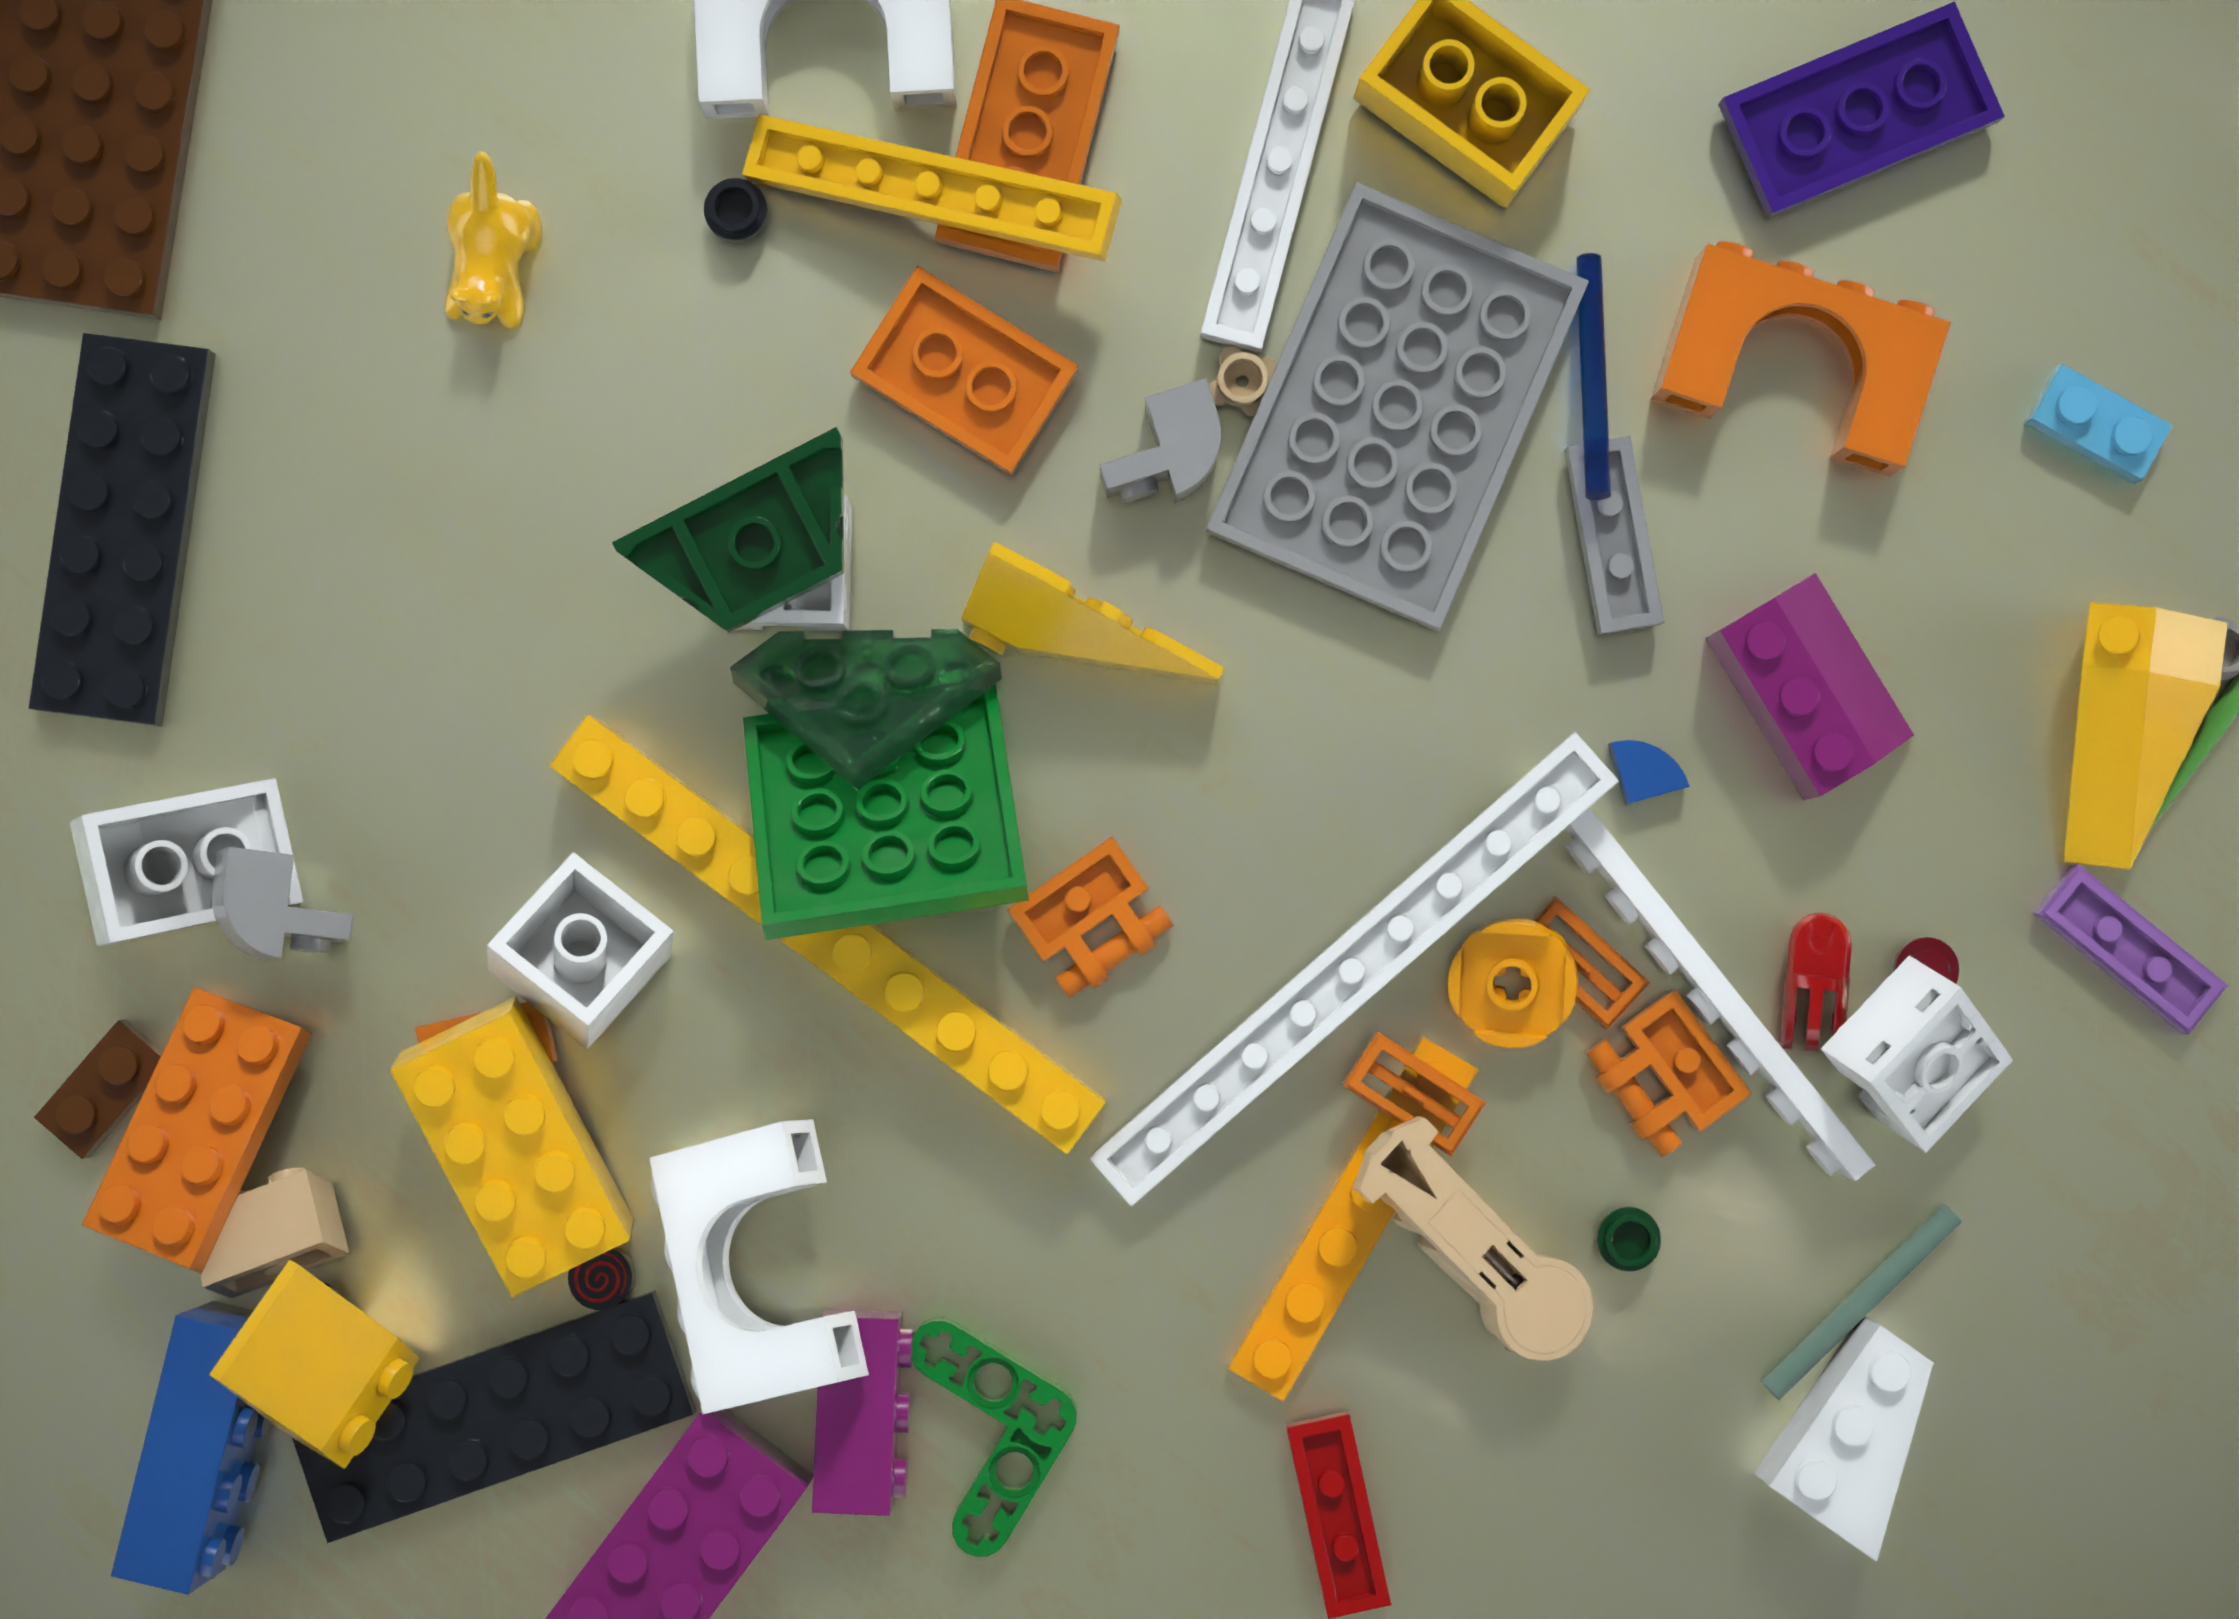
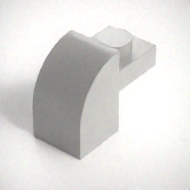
[1100,378,1221,503]
[212,846,353,961]

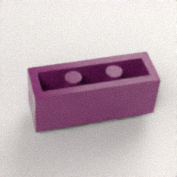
[812,1309,914,1516]

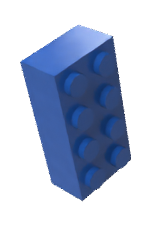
[111,1301,272,1595]

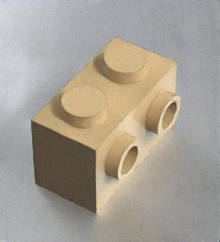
[200,1168,350,1299]

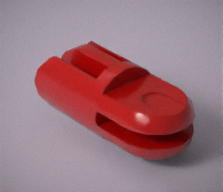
[1779,913,1852,1052]

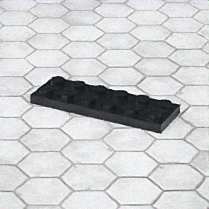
[28,333,216,727]
[292,1290,697,1543]

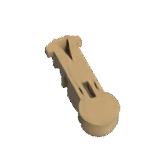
[1353,1116,1594,1362]

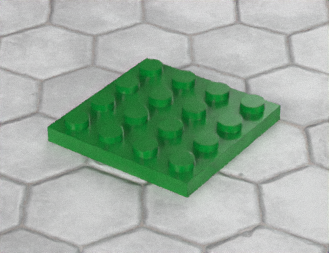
[743,680,1029,940]

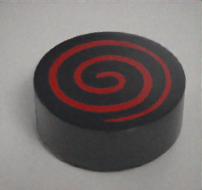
[568,1247,635,1310]

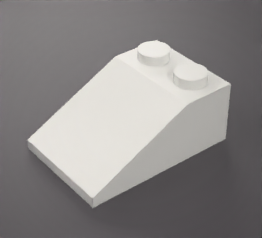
[70,778,303,947]

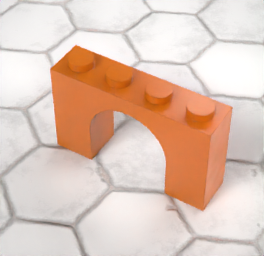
[1650,241,1951,477]

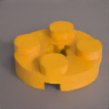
[1447,917,1578,1048]

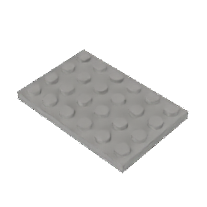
[1205,182,1589,632]

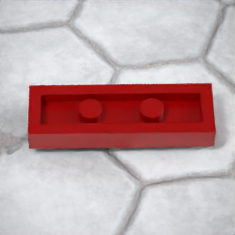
[1285,1410,1391,1619]

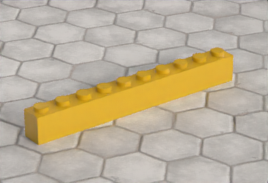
[549,714,1106,1155]

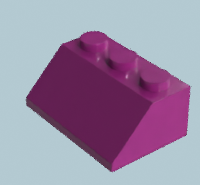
[1705,573,1914,800]

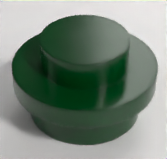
[1596,1206,1661,1272]

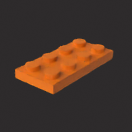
[935,0,1120,273]
[82,987,312,1274]

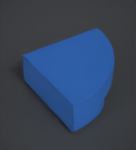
[1608,740,1690,805]

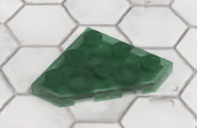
[730,629,1002,789]

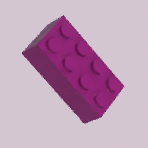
[545,1409,813,1619]

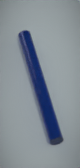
[1576,253,1611,500]

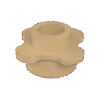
[1209,345,1277,417]

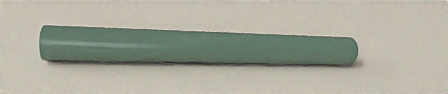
[1761,1204,1962,1400]

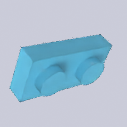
[2024,364,2173,484]

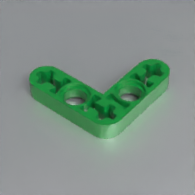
[912,1317,1077,1557]

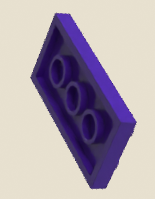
[1718,1,2005,219]

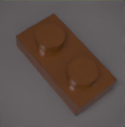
[34,1019,163,1159]

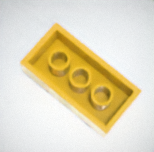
[390,996,634,1298]

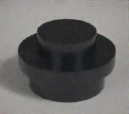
[704,178,768,242]

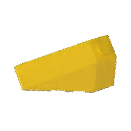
[961,541,1225,685]
[2064,602,2228,870]

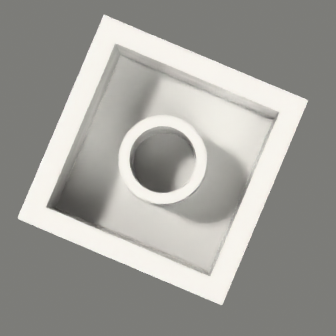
[487,852,674,1049]

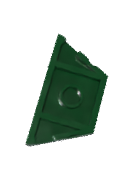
[612,427,845,633]

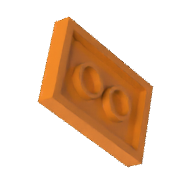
[850,265,1079,476]

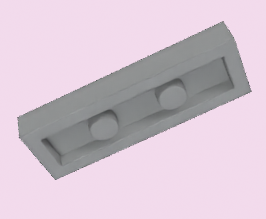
[1564,436,1665,636]

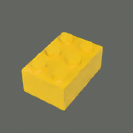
[1353,0,1591,209]

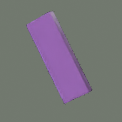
[2033,864,2228,1035]

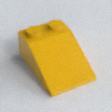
[209,1259,420,1469]

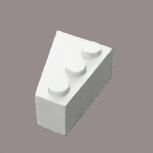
[1753,1317,1934,1562]

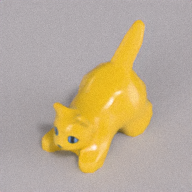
[445,151,542,329]

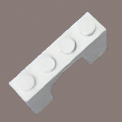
[694,0,957,119]
[649,1119,869,1415]

